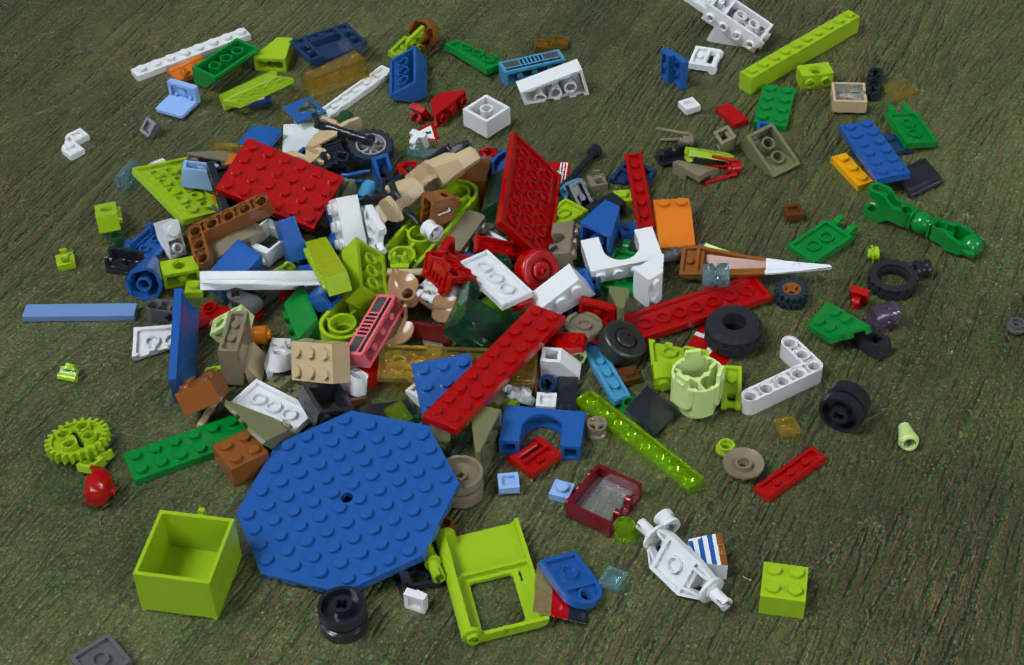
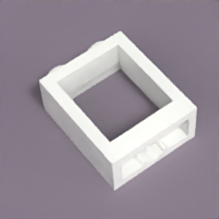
[246,218,284,267]

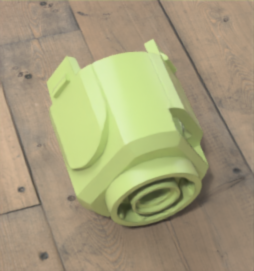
[670,348,725,419]

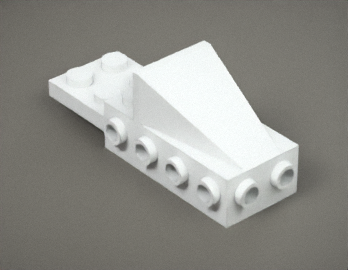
[683,0,774,53]

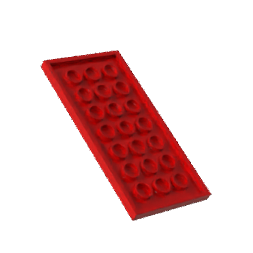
[495,131,561,251]

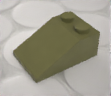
[739,123,801,179]
[469,406,502,476]

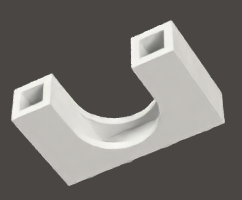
[580,226,662,283]

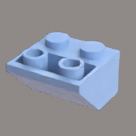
[181,160,219,191]

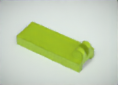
[684,146,734,163]

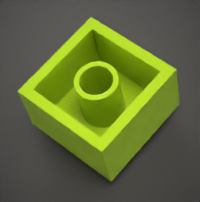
[758,561,809,619]

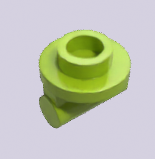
[57,363,80,383]

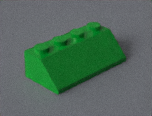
[192,38,260,88]

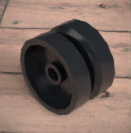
[818,380,871,433]
[317,585,369,645]

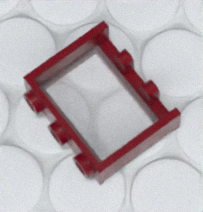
[564,464,642,538]

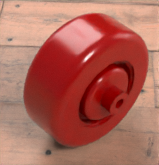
[514,248,559,291]

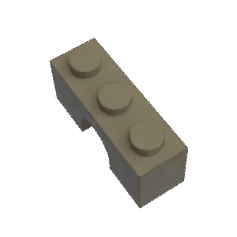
[549,220,580,268]

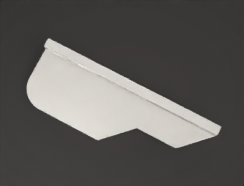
[200,270,320,290]

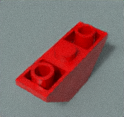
[430,90,467,128]

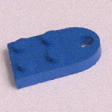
[538,551,602,610]

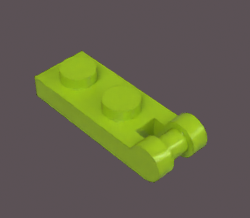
[721,365,742,411]

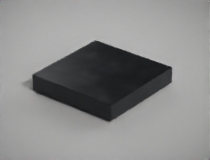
[623,386,678,438]

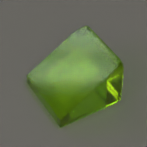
[384,400,413,421]

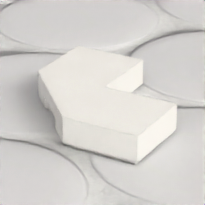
[61,128,90,161]

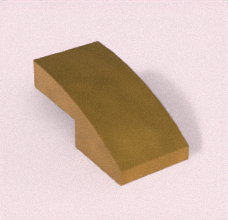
[533,34,568,52]

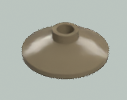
[723,447,765,480]

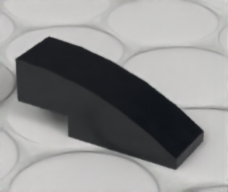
[848,323,892,360]

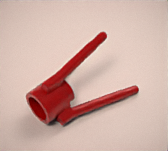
[704,155,742,185]

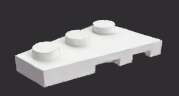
[132,325,172,362]

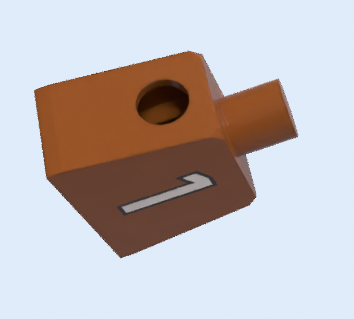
[420,190,461,226]

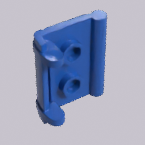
[123,221,165,258]

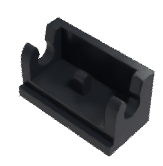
[104,246,145,276]

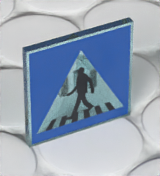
[281,96,326,125]

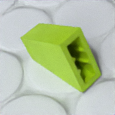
[254,37,294,72]

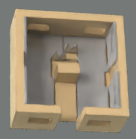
[830,82,867,114]

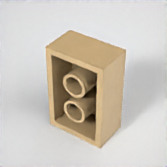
[291,339,350,384]

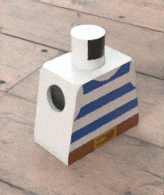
[687,533,728,579]

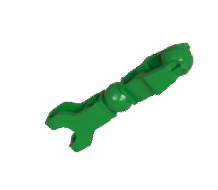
[862,182,986,258]

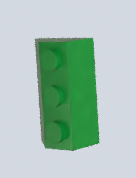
[282,285,321,341]

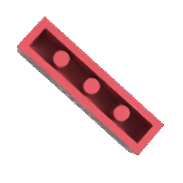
[349,294,404,368]

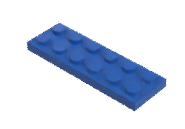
[839,120,911,184]

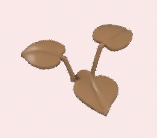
[384,268,465,346]

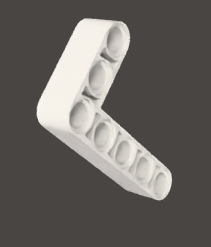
[741,336,823,415]
[268,338,369,397]

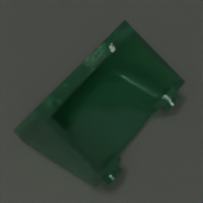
[444,280,522,358]

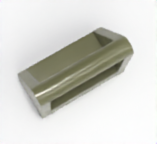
[608,286,629,321]

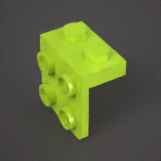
[387,25,425,59]

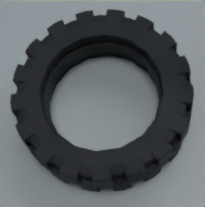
[867,259,919,302]

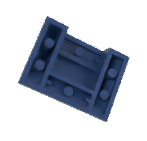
[289,22,367,72]

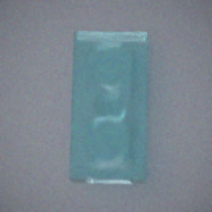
[114,158,139,192]

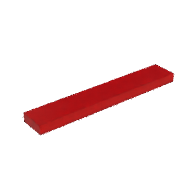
[624,152,656,231]

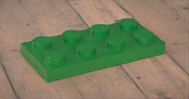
[753,84,796,132]

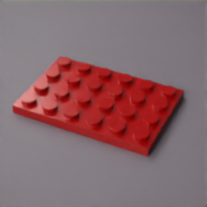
[215,138,344,233]

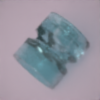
[702,263,730,288]

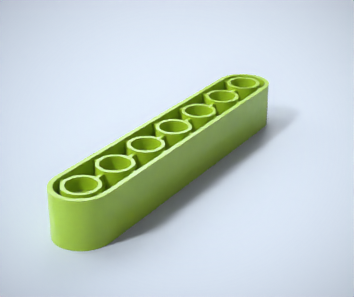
[319,179,479,342]

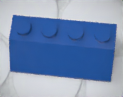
[389,45,427,103]

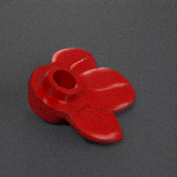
[199,301,230,330]

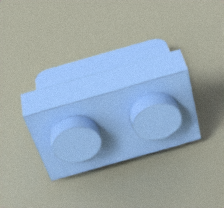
[156,78,200,119]

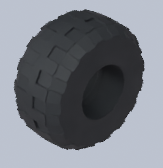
[704,305,763,359]

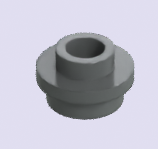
[1006,317,1024,335]

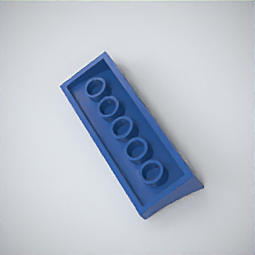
[168,288,200,404]

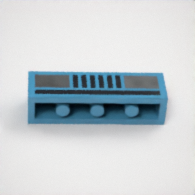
[498,49,565,86]

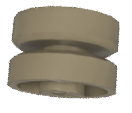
[447,455,484,509]

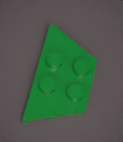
[807,302,872,344]

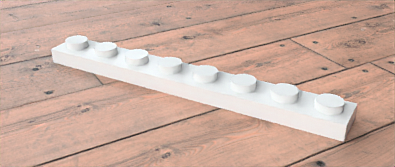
[131,27,252,82]

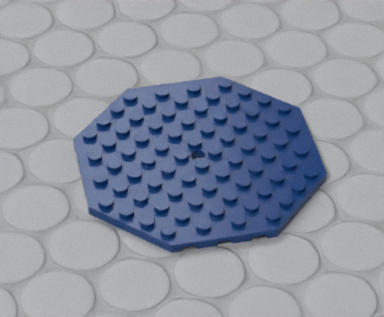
[236,410,461,593]

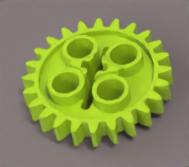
[44,417,111,465]

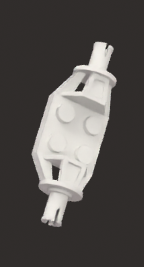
[635,518,732,611]

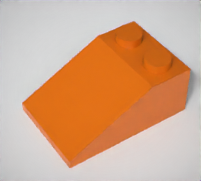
[653,198,695,251]

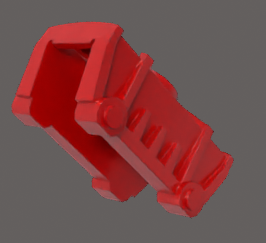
[421,250,477,296]

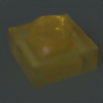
[774,416,801,439]

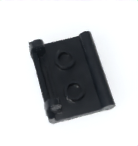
[892,158,943,199]

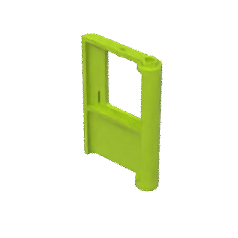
[435,518,550,645]

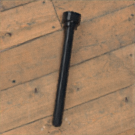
[559,144,602,196]

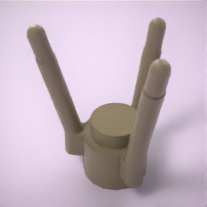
[656,127,693,151]

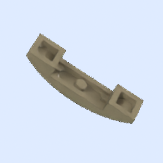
[212,223,267,262]

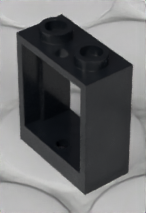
[298,382,356,427]

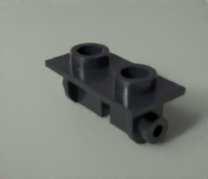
[654,143,690,166]

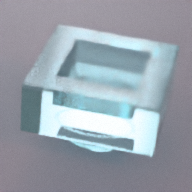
[599,565,628,594]

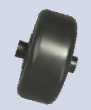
[598,320,646,367]

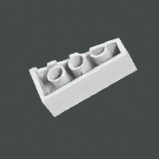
[516,59,590,105]

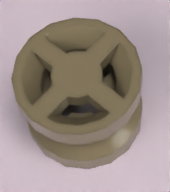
[587,416,607,442]

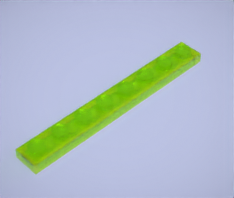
[576,389,704,493]

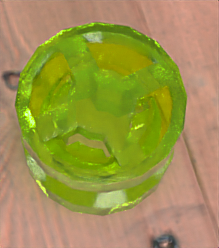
[614,516,635,544]

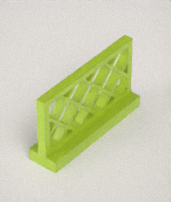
[219,70,295,111]

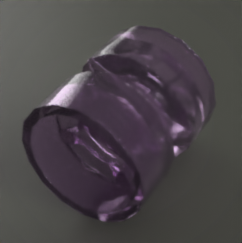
[866,301,902,331]

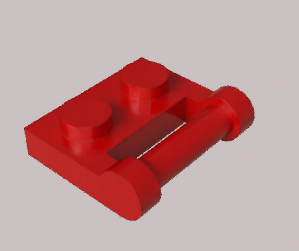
[507,436,562,480]

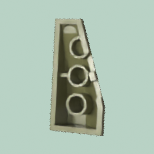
[221,399,297,449]

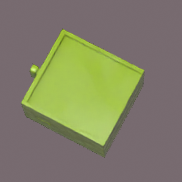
[133,507,242,620]

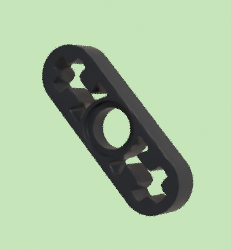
[865,67,883,101]

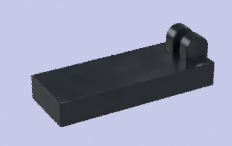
[556,376,578,411]

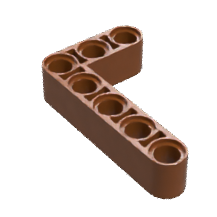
[187,193,275,271]

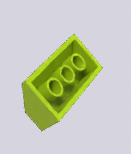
[342,237,389,309]

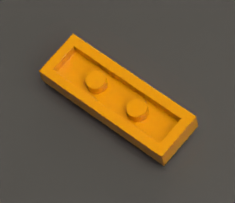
[830,153,873,191]

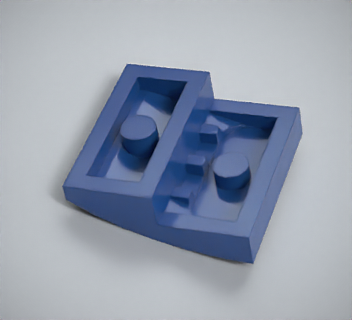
[660,48,688,90]
[236,126,283,151]

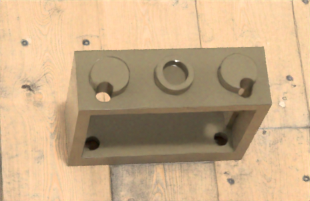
[218,311,254,385]

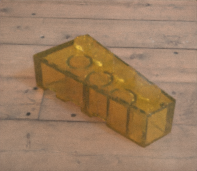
[301,50,370,98]

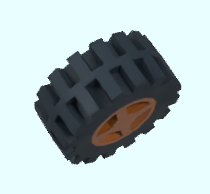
[774,277,809,311]

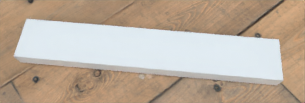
[317,65,390,119]

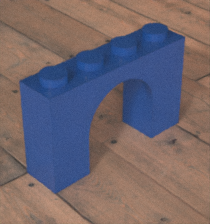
[274,206,338,265]
[499,405,586,461]

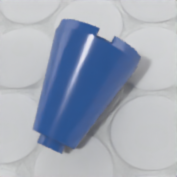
[125,256,163,301]

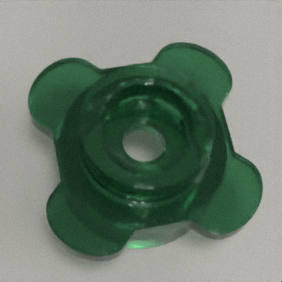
[106,231,128,247]

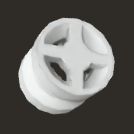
[420,219,444,242]
[654,509,681,533]

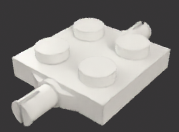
[360,205,387,254]

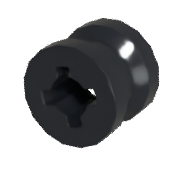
[912,259,932,278]

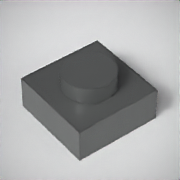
[139,116,160,139]

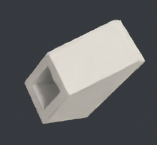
[154,218,187,259]
[540,347,581,380]

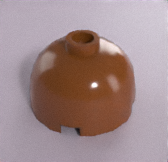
[408,18,440,50]

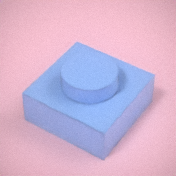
[497,472,520,495]
[549,479,575,503]

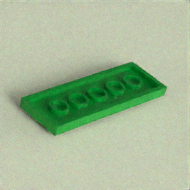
[123,415,246,486]

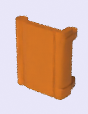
[167,55,203,83]

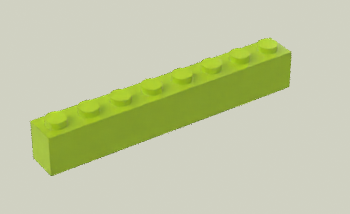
[303,237,352,297]

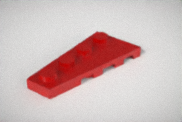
[531,332,588,359]

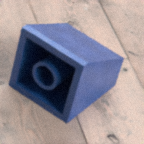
[580,200,620,257]
[210,239,264,303]

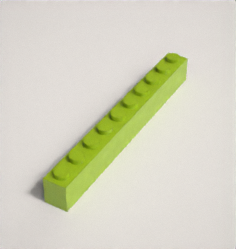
[739,10,860,95]

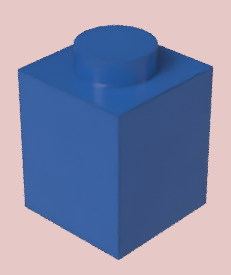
[307,285,343,312]

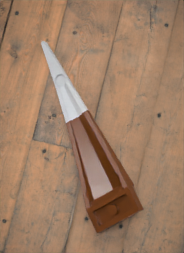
[679,245,832,281]

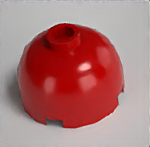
[82,465,117,508]

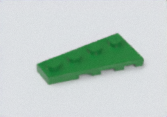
[444,40,507,75]

